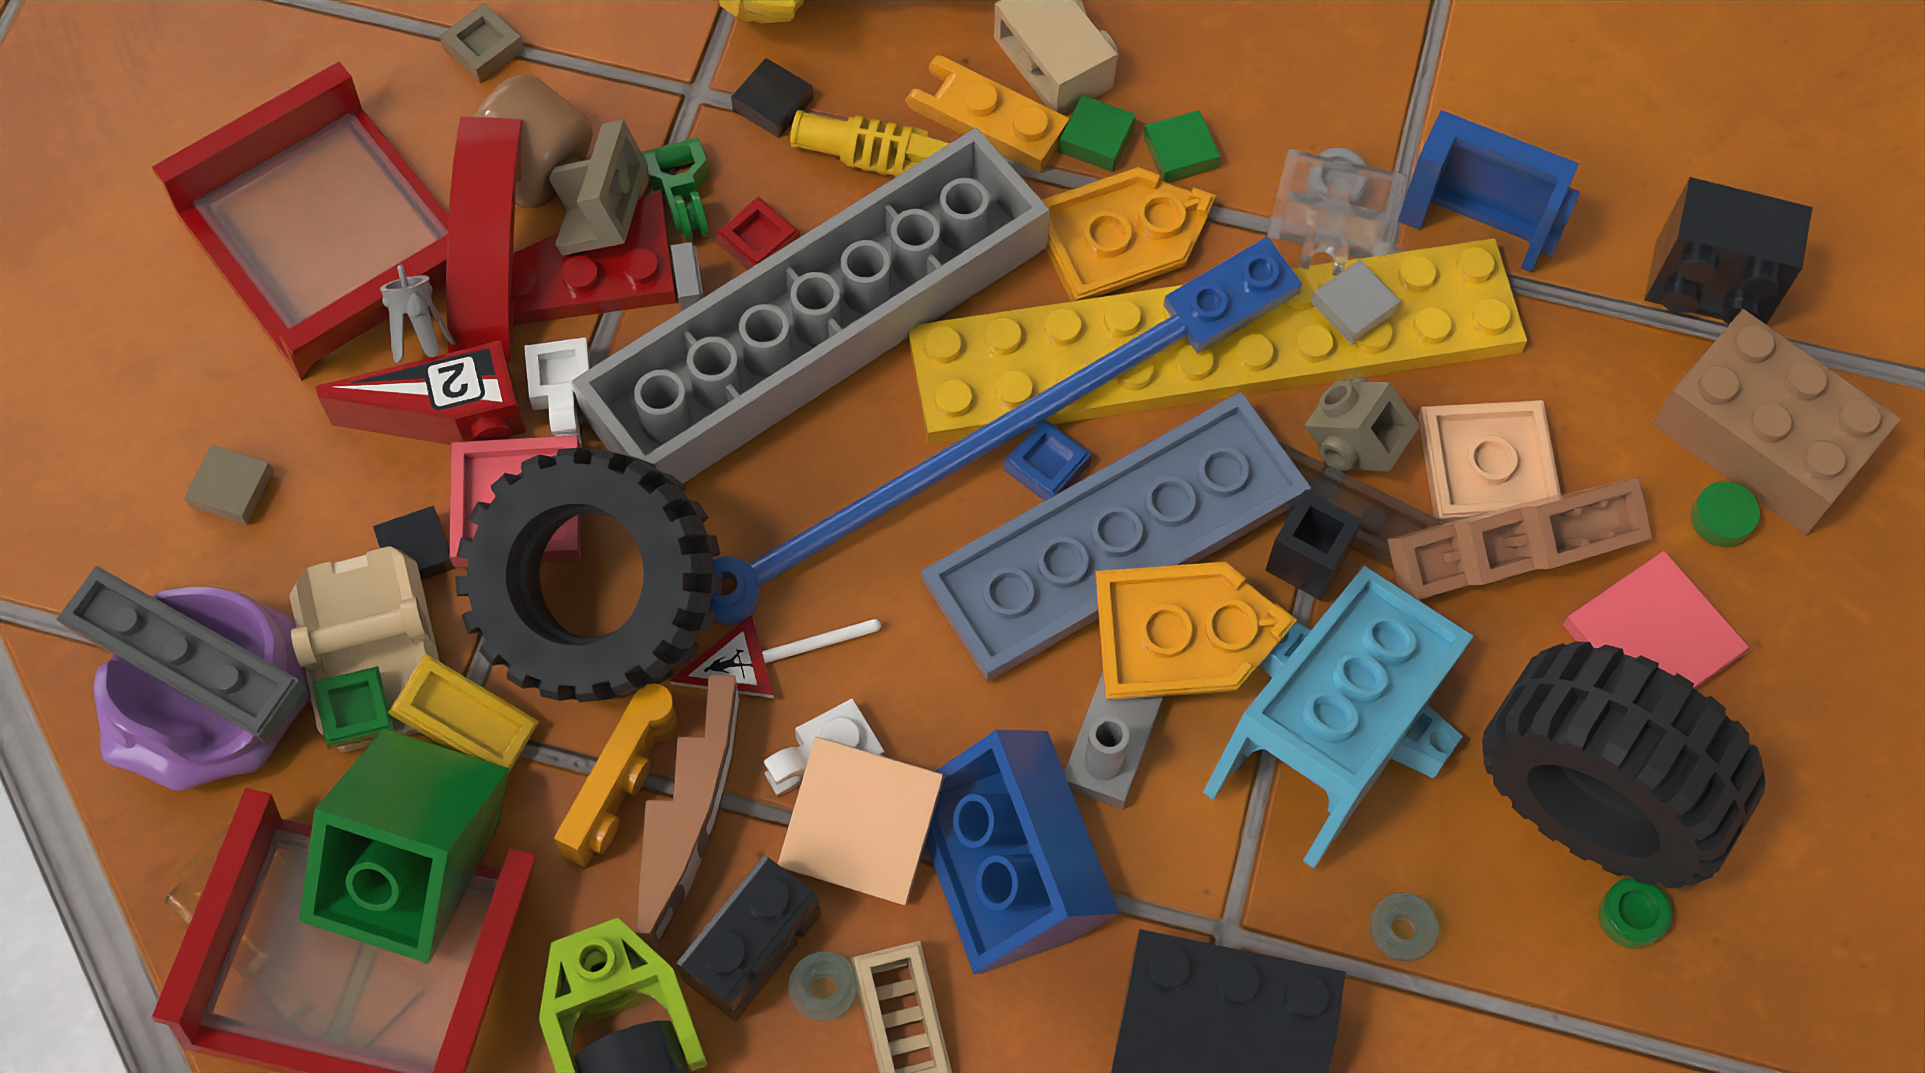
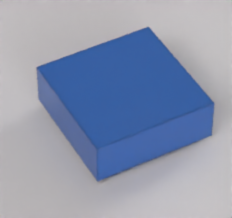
[1004,419,1092,501]

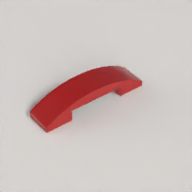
[446,116,523,363]

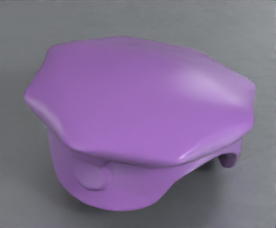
[93,587,310,792]

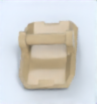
[290,546,440,752]

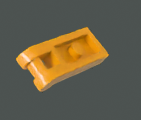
[554,683,678,869]

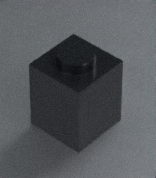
[1265,490,1362,601]

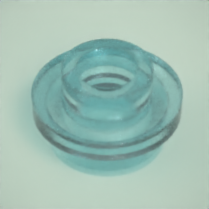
[1369,893,1439,962]
[789,952,858,1022]

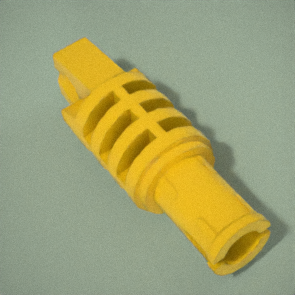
[790,110,950,178]

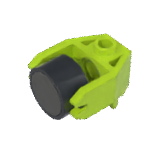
[539,917,708,1073]

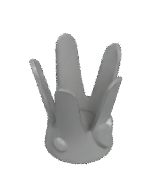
[380,265,456,363]

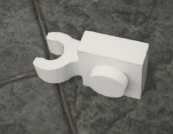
[524,337,591,448]
[764,699,885,797]

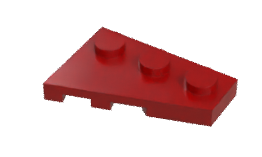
[511,189,676,325]

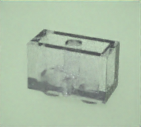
[1267,148,1407,276]

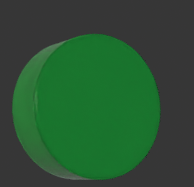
[1691,481,1760,547]
[1598,877,1672,949]

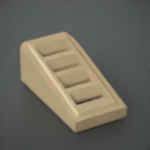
[850,941,952,1073]

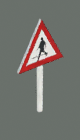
[669,615,881,698]

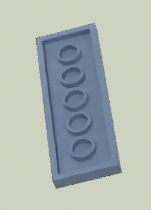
[921,392,1311,682]

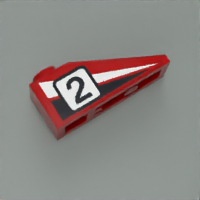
[315,340,526,445]

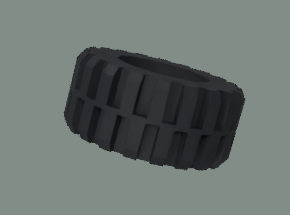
[455,447,723,702]
[1482,641,1766,888]

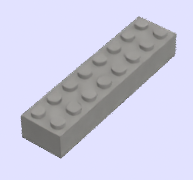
[572,127,1050,484]

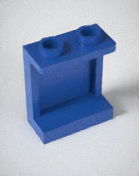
[1398,110,1581,272]

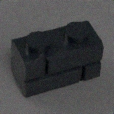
[676,855,821,1021]

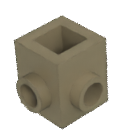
[1304,381,1421,472]

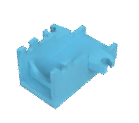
[1203,566,1474,869]

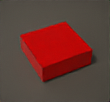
[716,196,800,270]

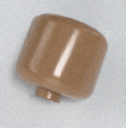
[473,74,593,208]

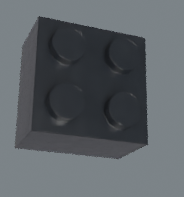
[1644,177,1813,325]

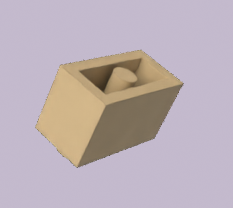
[994,0,1119,115]

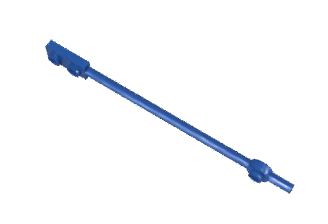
[709,236,1302,625]

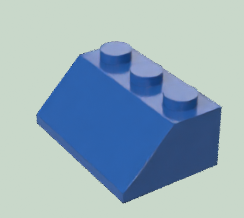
[926,730,1120,974]

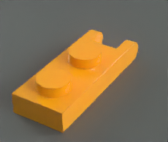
[905,55,1070,174]

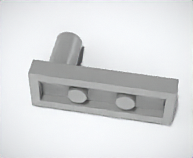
[1064,672,1164,810]

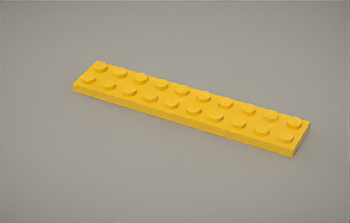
[908,238,1527,444]

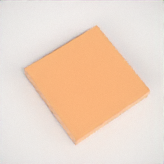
[1418,400,1561,526]
[778,737,945,905]

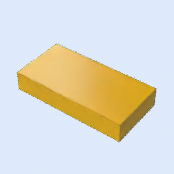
[388,654,539,774]

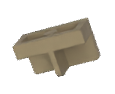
[549,119,648,255]

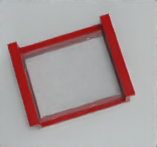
[152,61,449,381]
[152,788,536,1073]

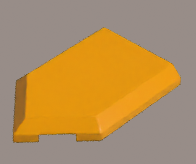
[1042,167,1216,301]
[1096,562,1297,700]

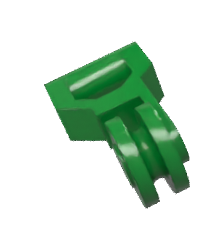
[642,137,709,242]

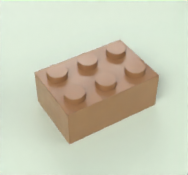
[1652,309,1901,535]

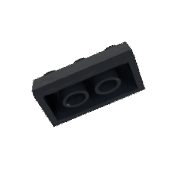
[1111,929,1346,1073]

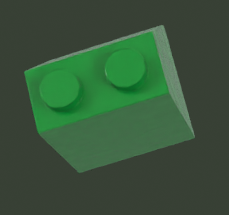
[299,728,509,964]

